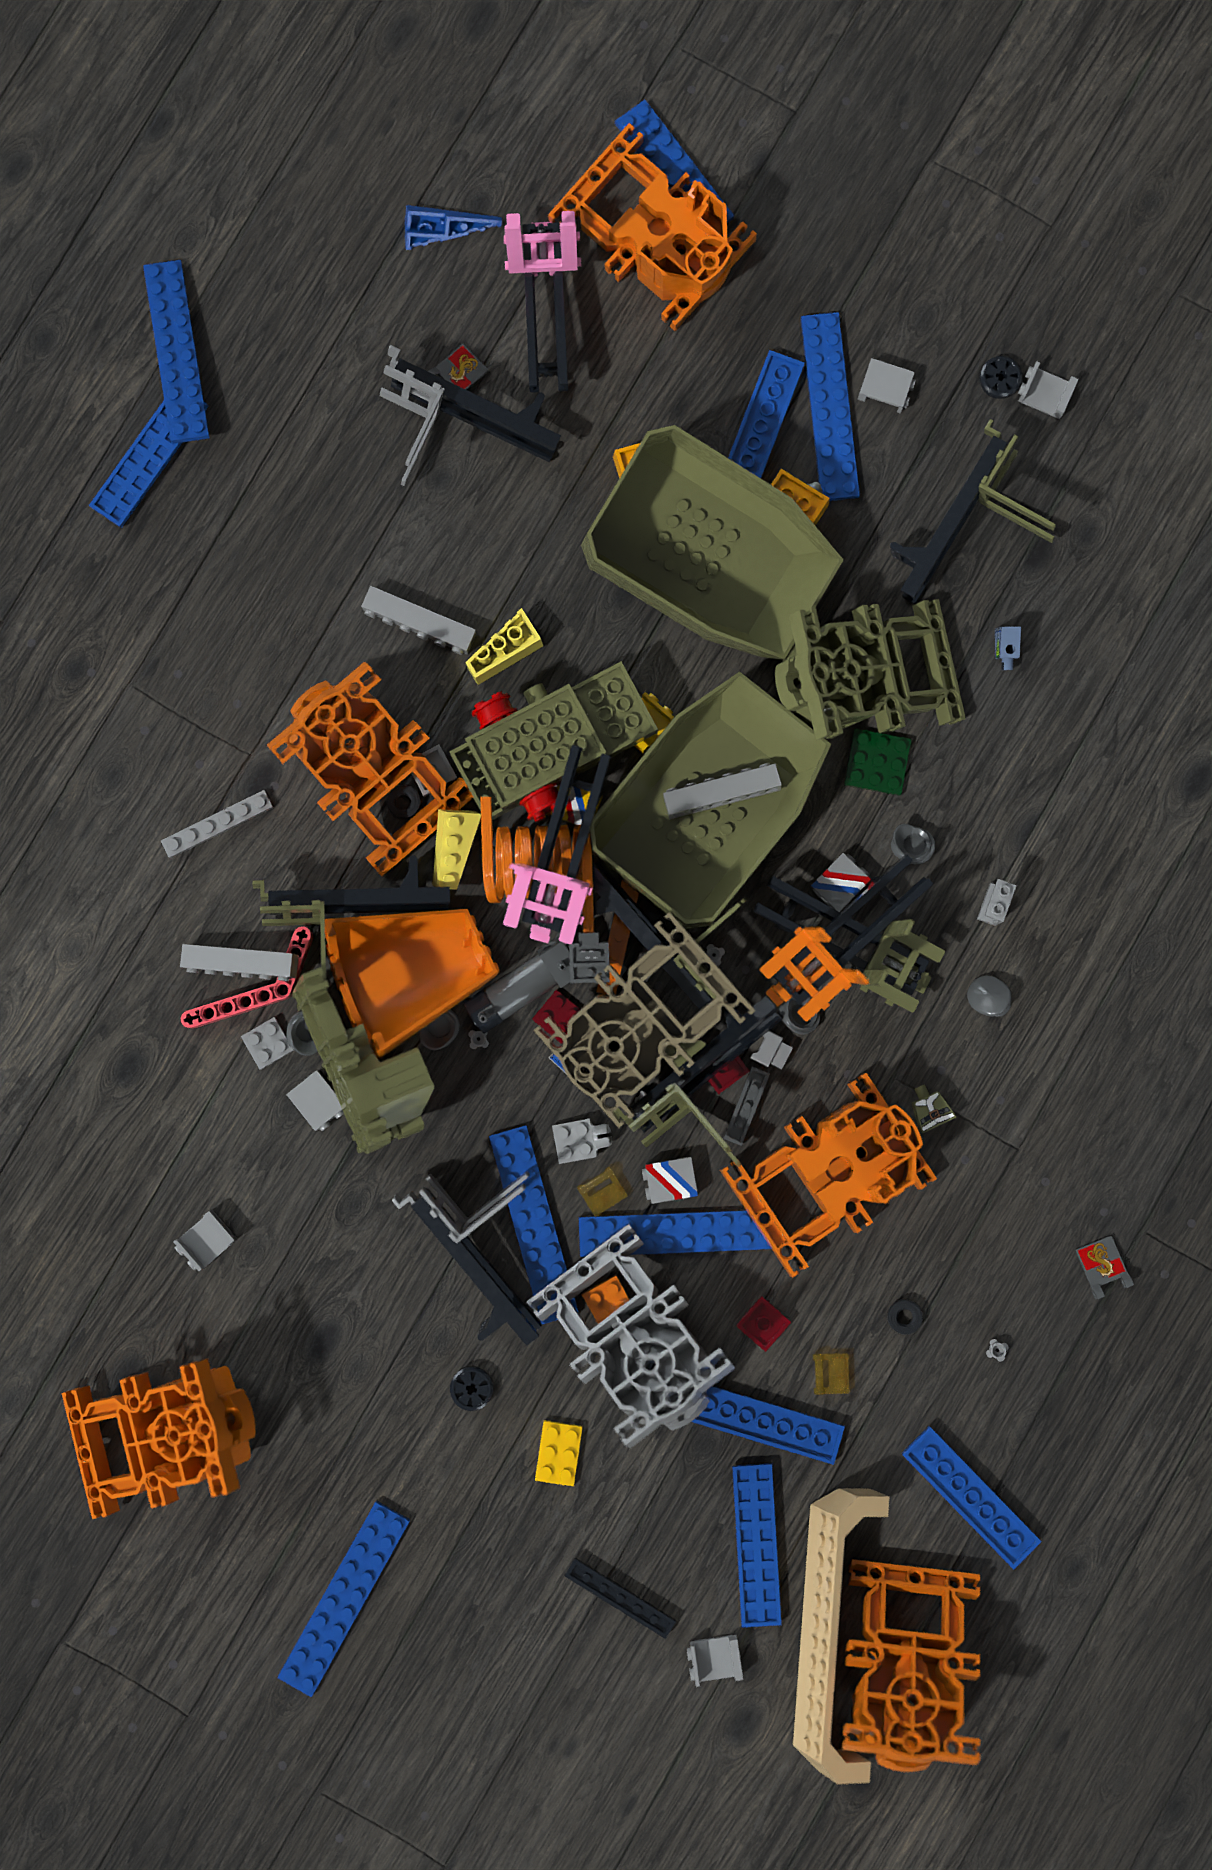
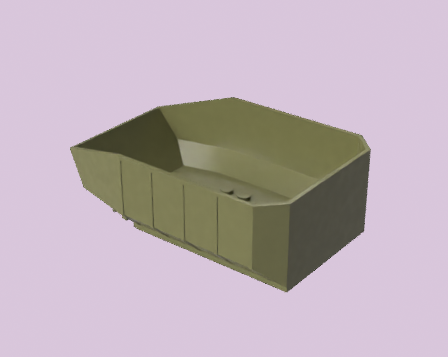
[581,425,843,659]
[590,671,831,930]

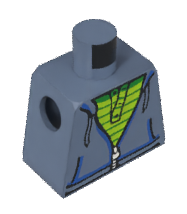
[995,627,1021,670]

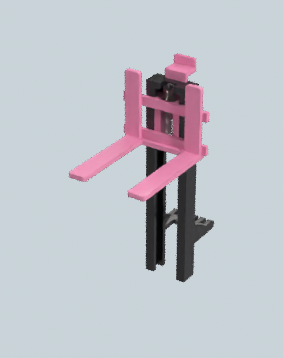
[504,211,581,392]
[503,745,611,944]

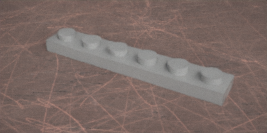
[161,790,273,859]

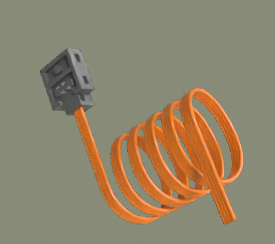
[481,797,610,983]

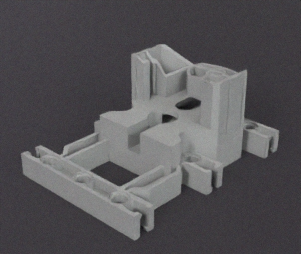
[527,1224,735,1448]

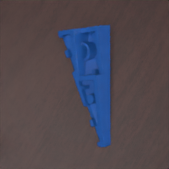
[405,205,502,250]

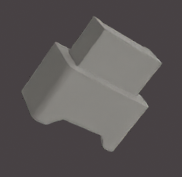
[750,1031,793,1069]

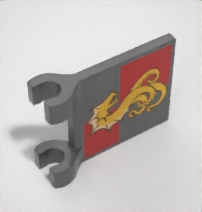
[428,344,489,390]
[1075,1236,1134,1300]

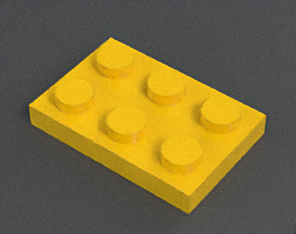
[535,1420,582,1486]

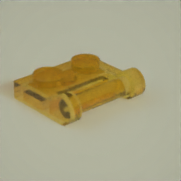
[577,1166,628,1217]
[813,1353,849,1395]

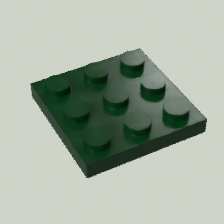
[844,729,911,796]

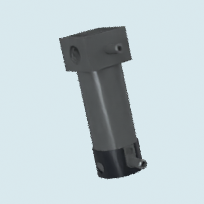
[463,935,570,1034]

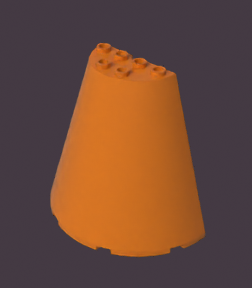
[325,909,499,1059]

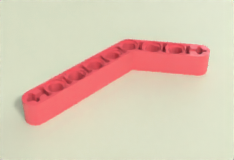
[181,926,313,1028]

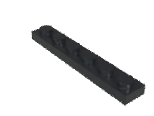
[564,1558,676,1639]

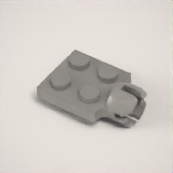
[552,1118,612,1164]

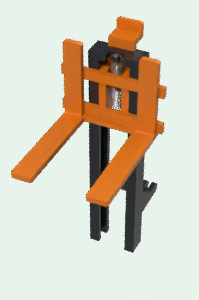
[760,855,933,1022]

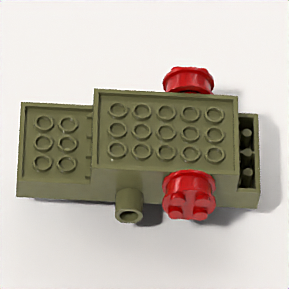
[450,662,658,822]

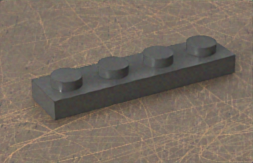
[723,1067,770,1146]

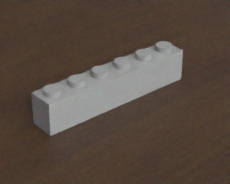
[361,586,477,655]
[663,763,782,820]
[180,944,299,981]

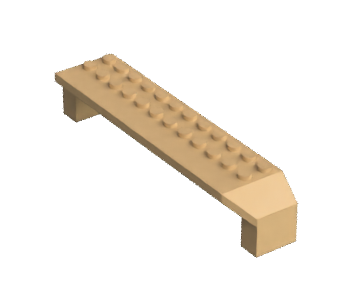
[793,1488,889,1784]

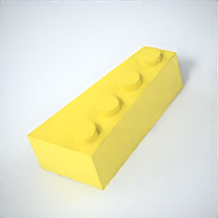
[465,608,543,685]
[432,809,481,890]

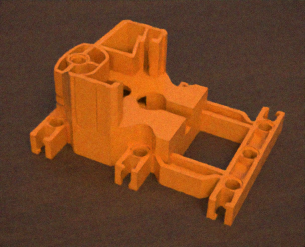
[548,123,757,331]
[267,661,473,876]
[720,1073,937,1277]
[62,1359,255,1519]
[843,1560,980,1772]

